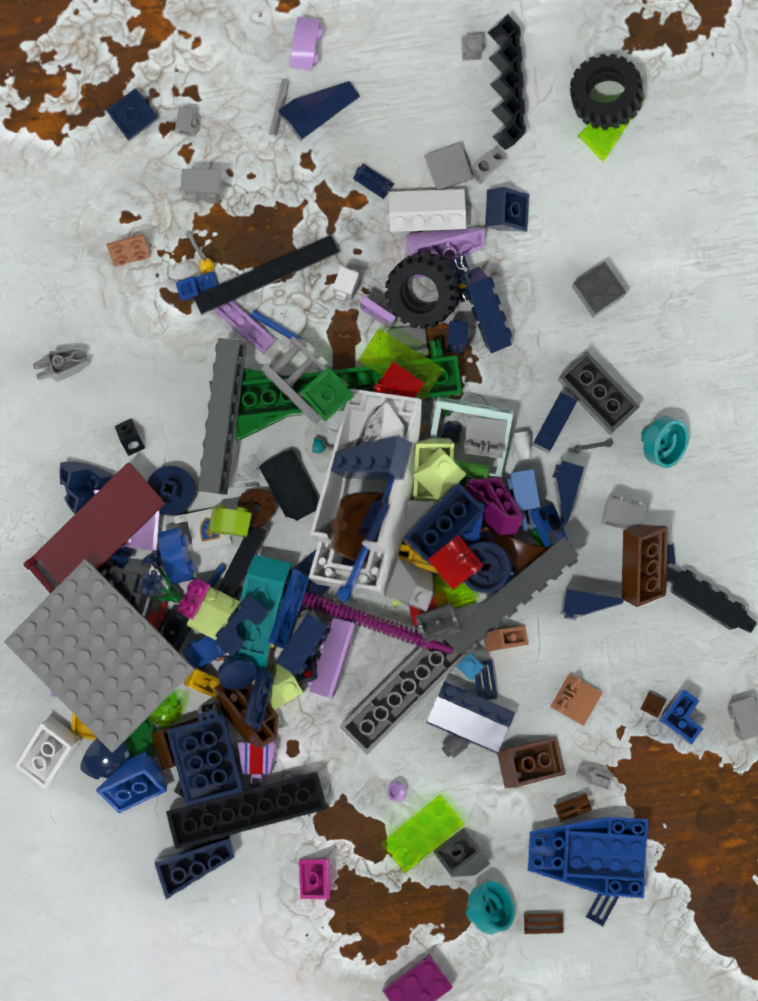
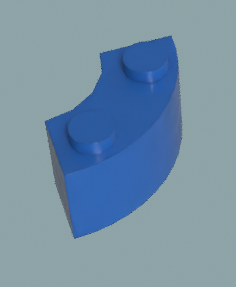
[158,528,196,584]
[182,636,227,670]

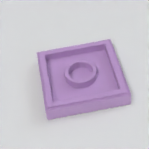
[360,296,396,329]

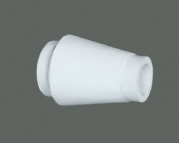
[512,431,531,459]

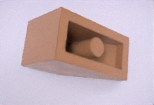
[484,626,528,652]

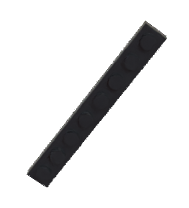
[193,235,339,315]

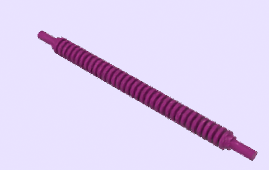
[244,576,453,654]

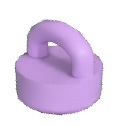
[387,782,407,802]

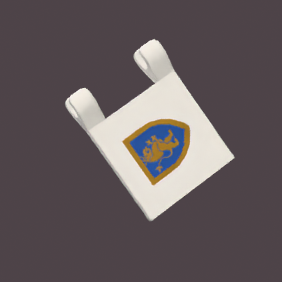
[173,509,231,553]

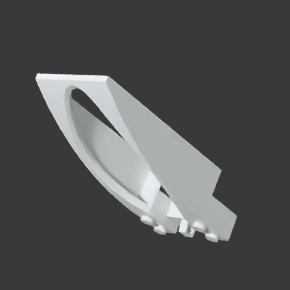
[309,389,422,597]

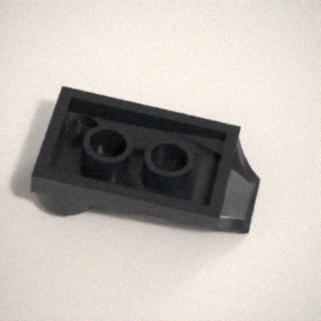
[259,449,319,521]

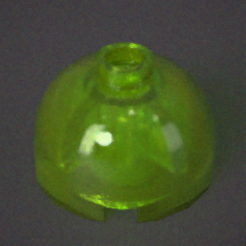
[148,695,183,728]

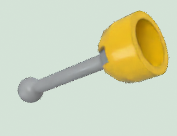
[186,231,215,274]

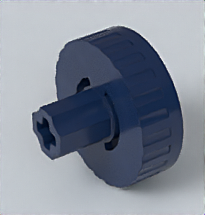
[148,466,196,517]
[464,542,512,593]

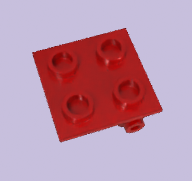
[373,361,425,398]
[428,535,483,590]

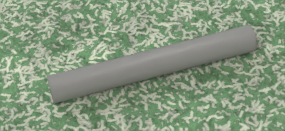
[269,80,289,136]

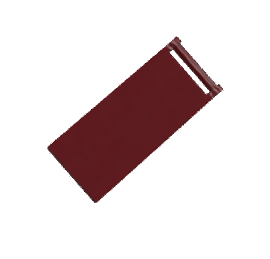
[23,462,165,594]

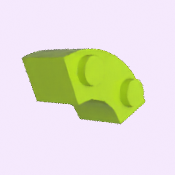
[207,505,252,538]

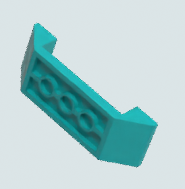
[229,554,292,671]

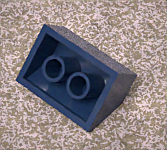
[275,612,329,676]

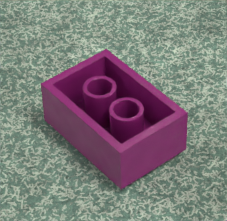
[382,954,453,1001]

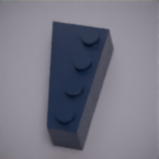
[331,435,413,480]

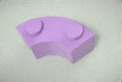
[290,16,323,71]

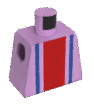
[238,743,276,786]

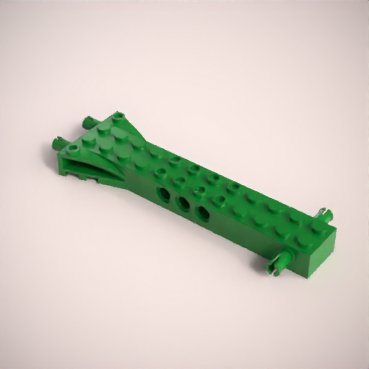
[209,340,462,442]

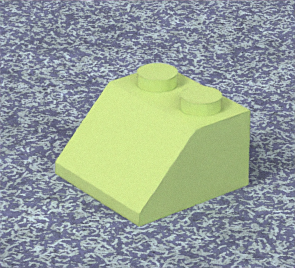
[187,587,240,640]

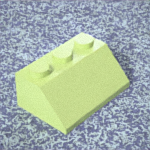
[413,438,454,500]

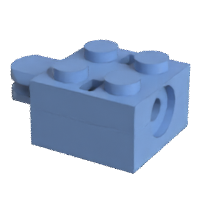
[506,469,540,531]

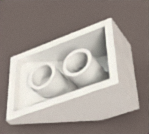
[15,716,82,789]

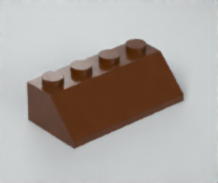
[621,525,668,607]

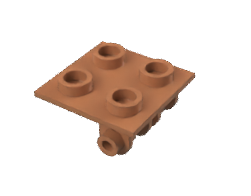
[106,234,151,267]
[550,674,603,726]

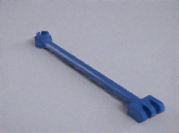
[337,480,394,602]

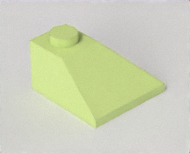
[412,447,466,501]
[253,664,303,710]

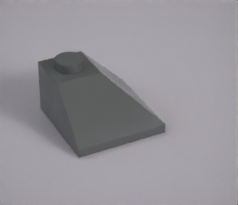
[433,828,490,877]

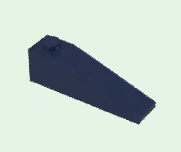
[278,81,360,141]

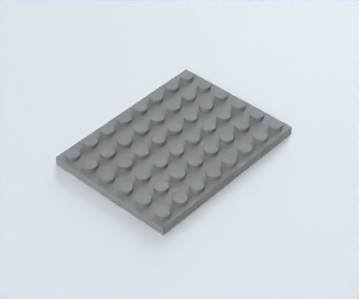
[4,559,195,753]

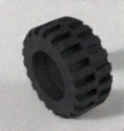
[570,54,644,130]
[385,252,462,329]

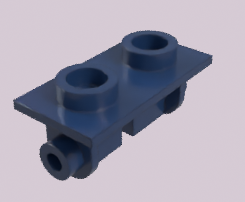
[352,164,394,199]

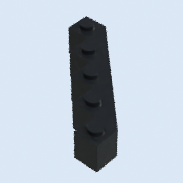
[487,14,526,150]

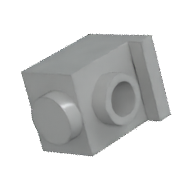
[461,35,482,61]
[175,106,198,137]

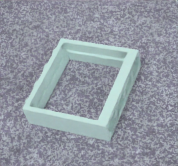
[430,396,513,478]

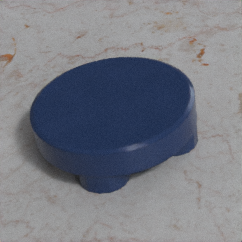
[217,656,257,689]

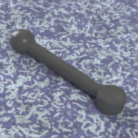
[573,440,613,453]

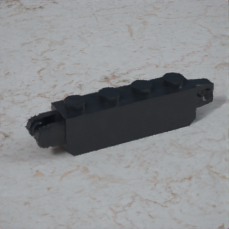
[666,567,757,633]

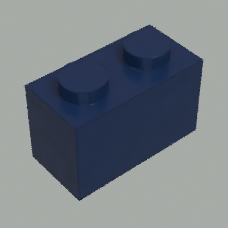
[447,321,468,354]

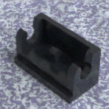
[158,610,191,652]

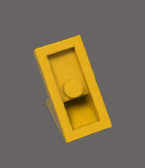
[183,669,220,698]

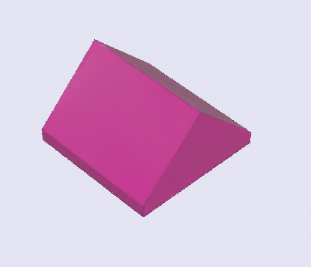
[299,858,330,899]

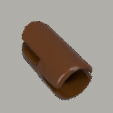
[553,793,592,823]

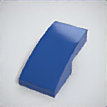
[175,272,218,301]

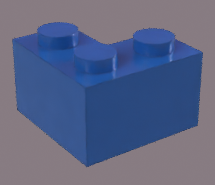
[658,689,704,744]

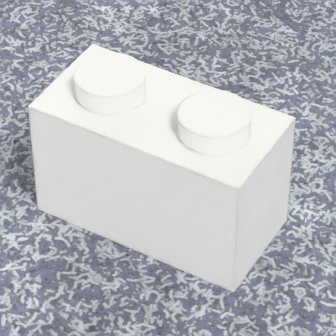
[333,267,359,302]

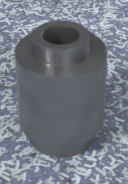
[441,735,471,758]

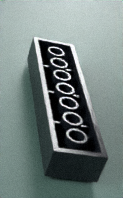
[166,771,327,850]

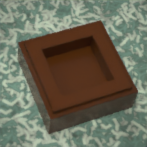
[640,692,666,718]

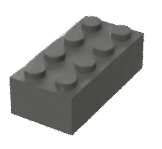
[558,351,640,435]

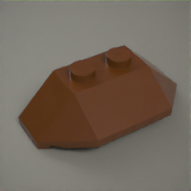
[214,684,278,749]

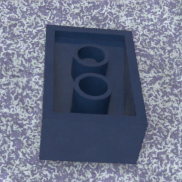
[552,460,584,526]
[560,589,624,620]

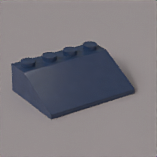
[167,714,244,806]

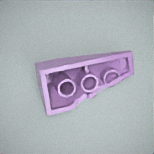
[405,228,485,279]

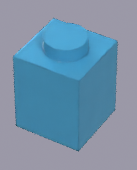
[456,653,486,680]

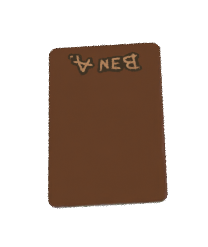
[333,331,356,370]

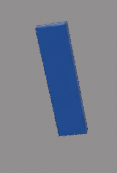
[268,569,310,649]

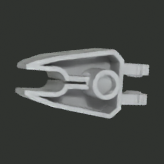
[33,348,88,382]

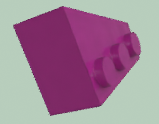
[464,477,523,535]

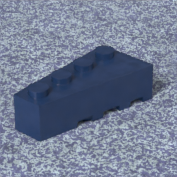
[458,267,512,354]
[154,835,235,900]

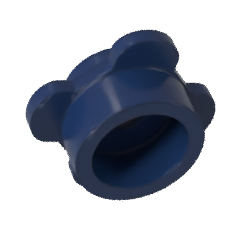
[441,422,462,443]

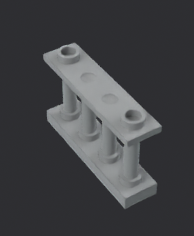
[261,336,348,425]

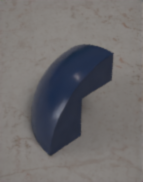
[59,462,113,514]
[80,738,131,780]

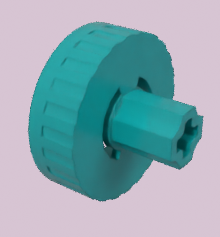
[641,416,689,468]
[466,881,515,935]

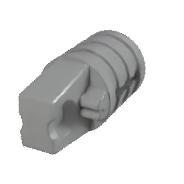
[576,765,613,790]

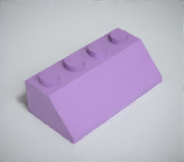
[308,618,356,699]

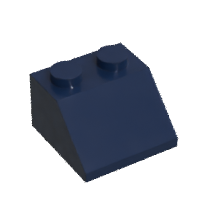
[485,187,529,232]

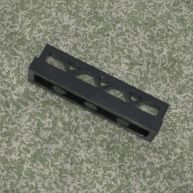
[217,526,268,599]

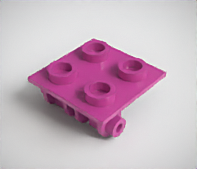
[177,577,210,620]

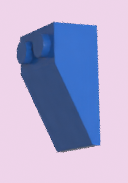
[96,752,167,813]

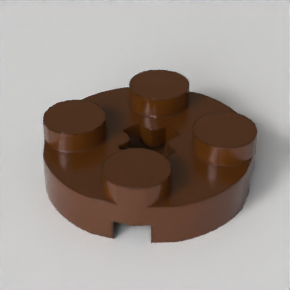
[237,489,276,527]

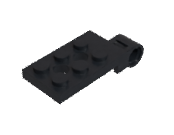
[98,564,154,617]

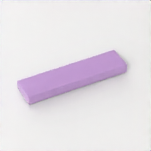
[214,301,276,354]

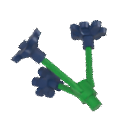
[136,549,184,603]

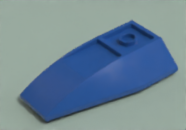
[527,817,648,898]

